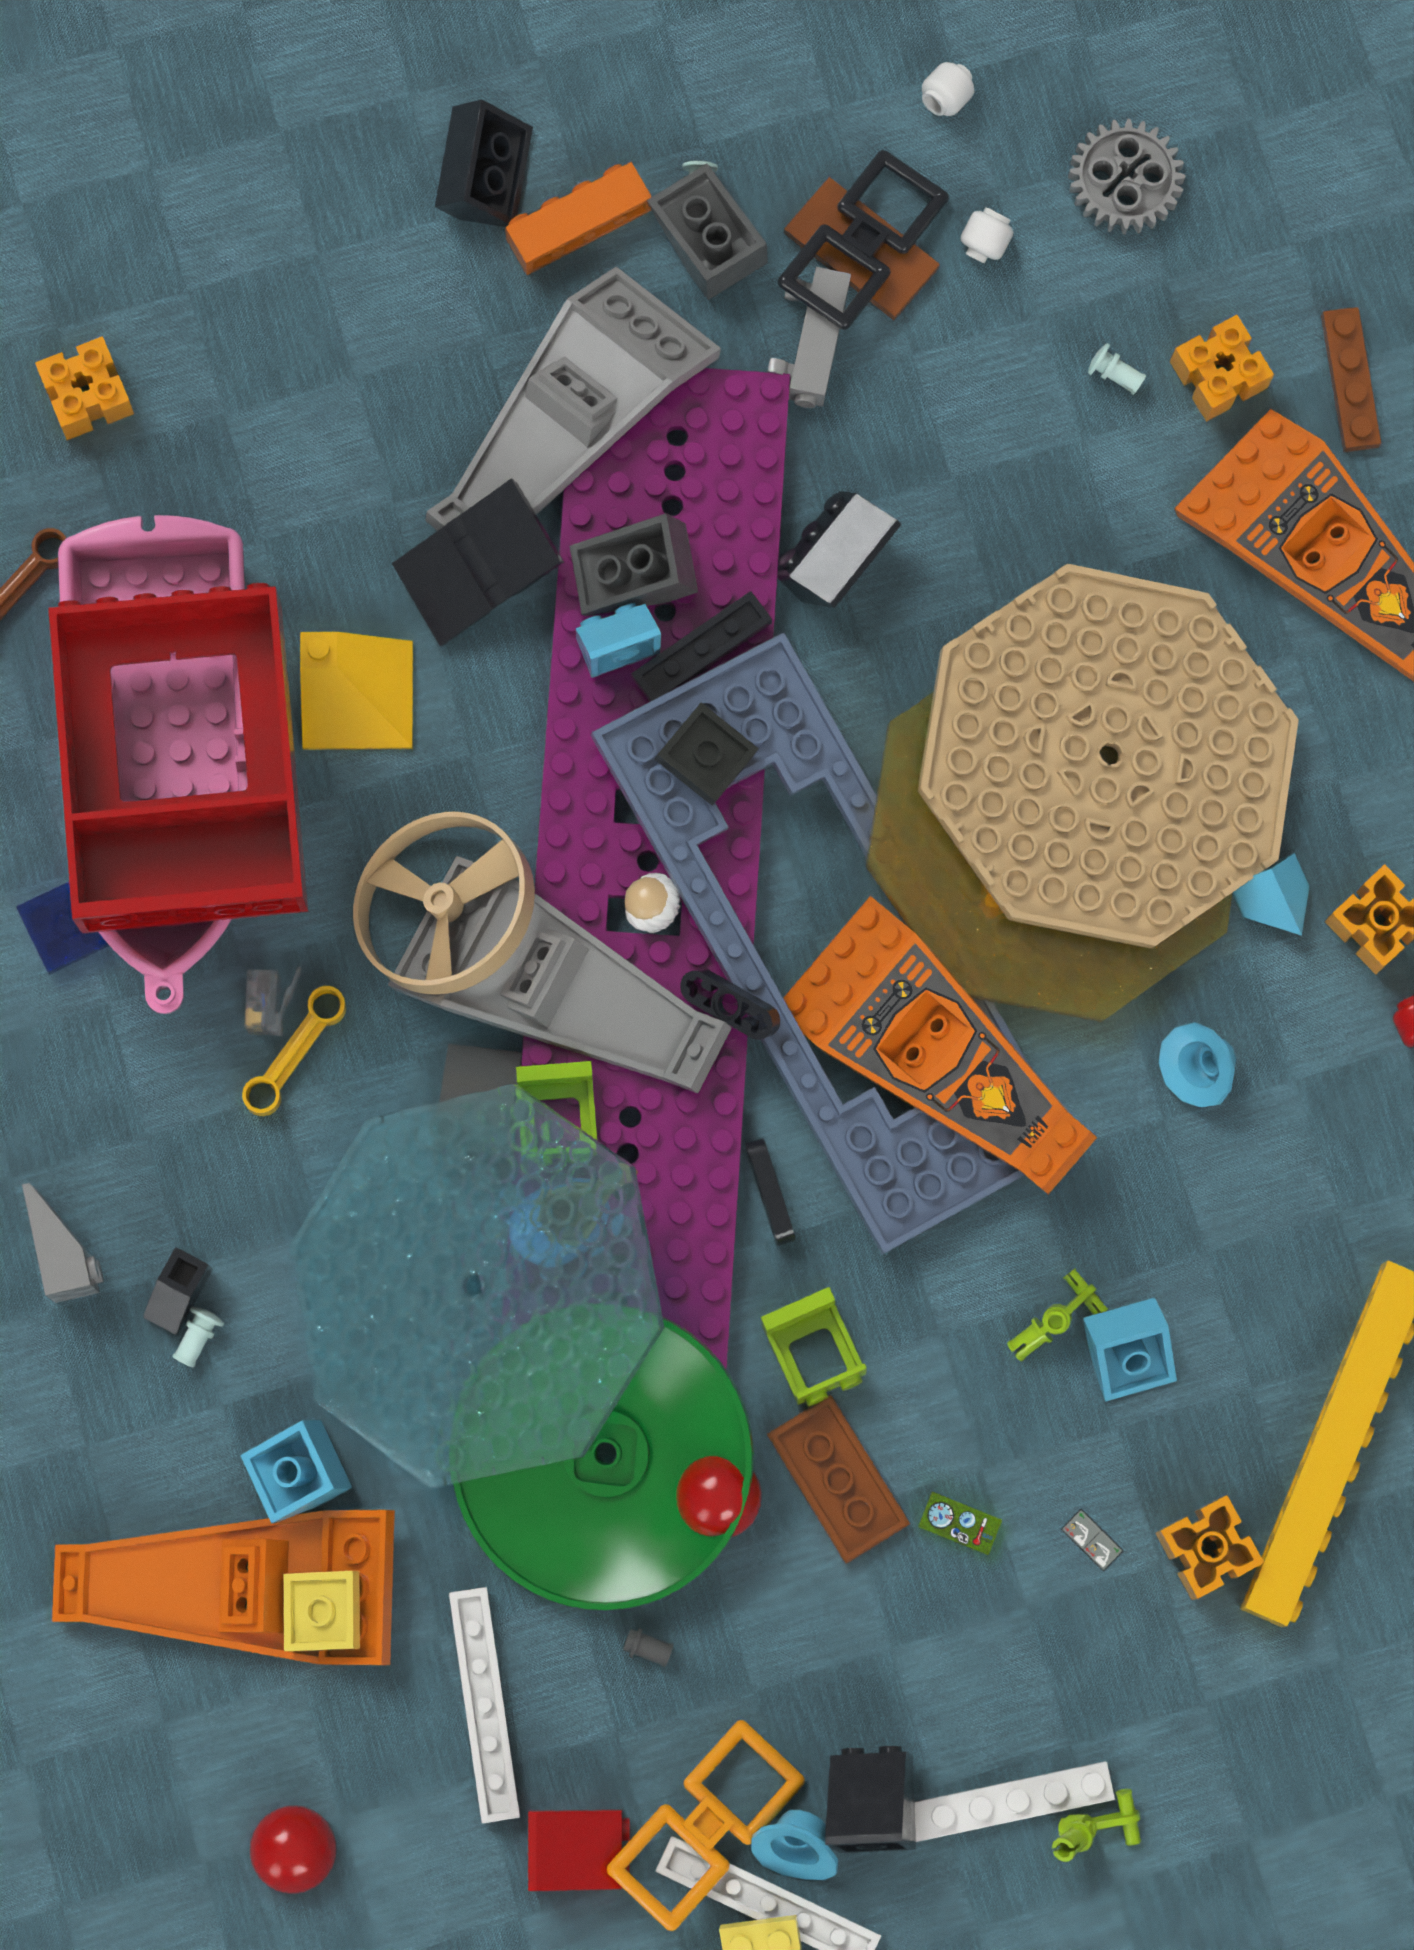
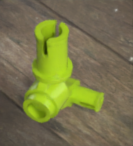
[1007,1268,1108,1361]
[1052,1788,1142,1862]

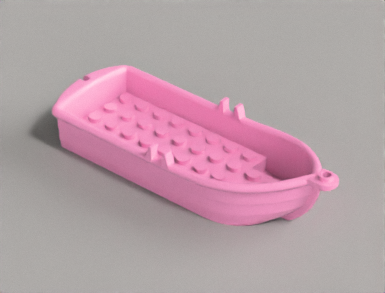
[58,515,248,1014]

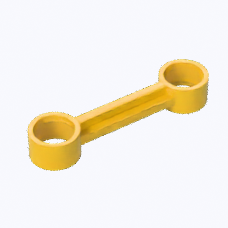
[242,986,346,1116]

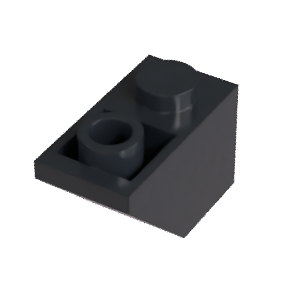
[143,1247,213,1336]

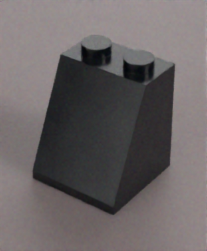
[825,1746,916,1853]

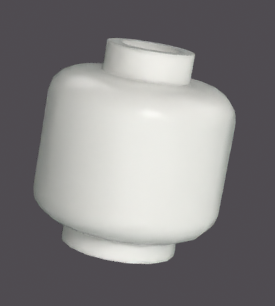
[922,62,974,116]
[960,207,1014,264]

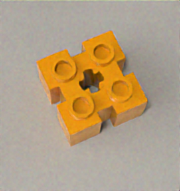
[1170,314,1274,422]
[35,336,134,440]
[1325,864,1414,975]
[1155,1495,1264,1600]

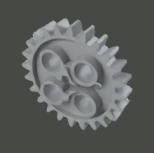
[1068,119,1185,235]

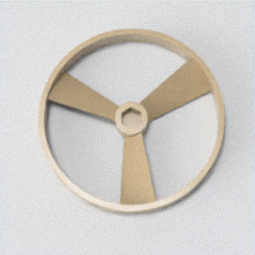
[353,812,535,995]

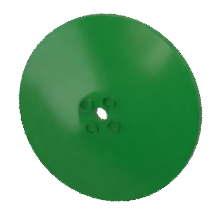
[450,1303,754,1610]

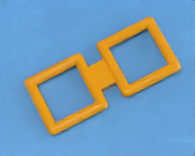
[607,1720,805,1931]

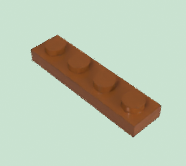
[1321,307,1381,452]

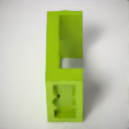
[516,1061,598,1167]
[760,1287,867,1406]

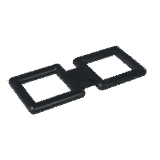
[778,150,949,330]

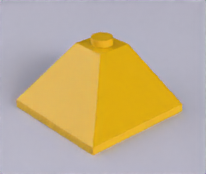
[300,632,413,750]

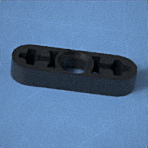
[680,968,780,1040]
[745,1138,795,1246]

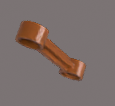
[0,528,66,620]

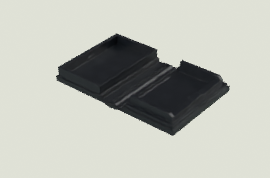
[392,478,564,646]

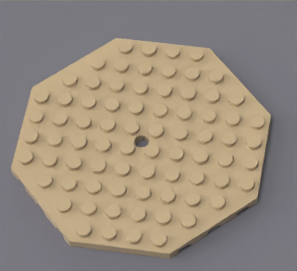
[918,564,1299,949]

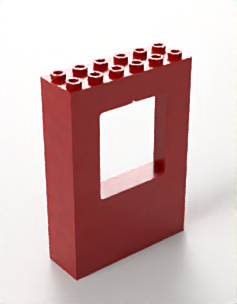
[48,583,308,933]

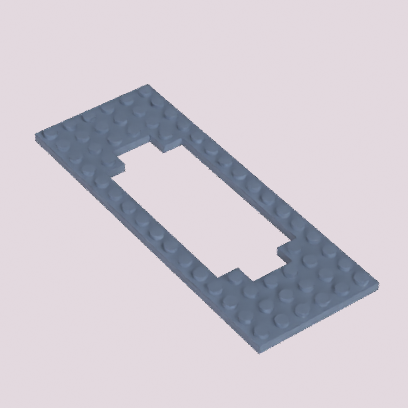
[590,632,1028,1255]

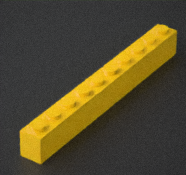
[1240,1260,1414,1627]

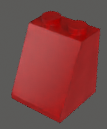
[528,1809,630,1891]

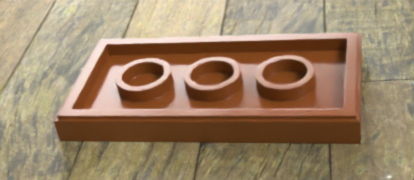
[784,177,940,320]
[766,1395,910,1564]

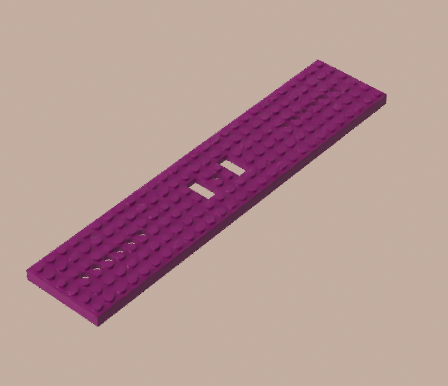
[501,368,790,1369]

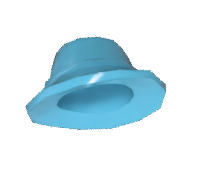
[1159,1022,1236,1108]
[751,1810,838,1880]

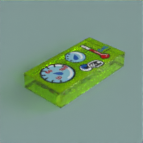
[918,1492,1002,1556]

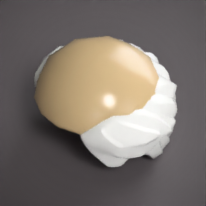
[624,873,681,933]

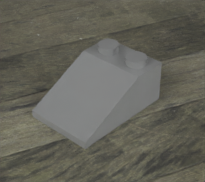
[22,1183,104,1303]

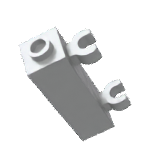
[767,267,851,408]

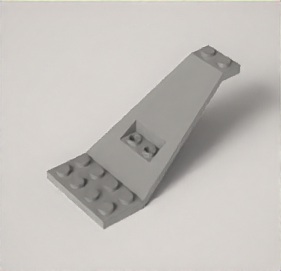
[425,267,721,531]
[388,856,732,1093]

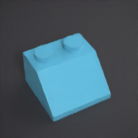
[576,603,661,678]
[1083,1298,1177,1402]
[240,1420,352,1524]

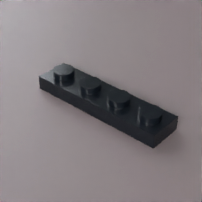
[631,591,772,702]

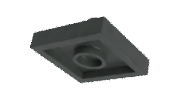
[654,702,759,806]

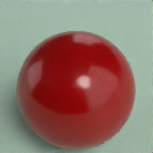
[676,1456,762,1538]
[250,1805,337,1894]

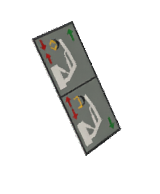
[1061,1509,1124,1572]

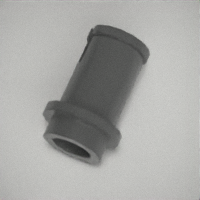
[623,1628,674,1667]

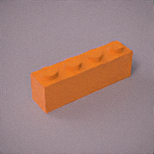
[505,162,652,275]

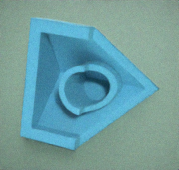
[1232,853,1310,936]

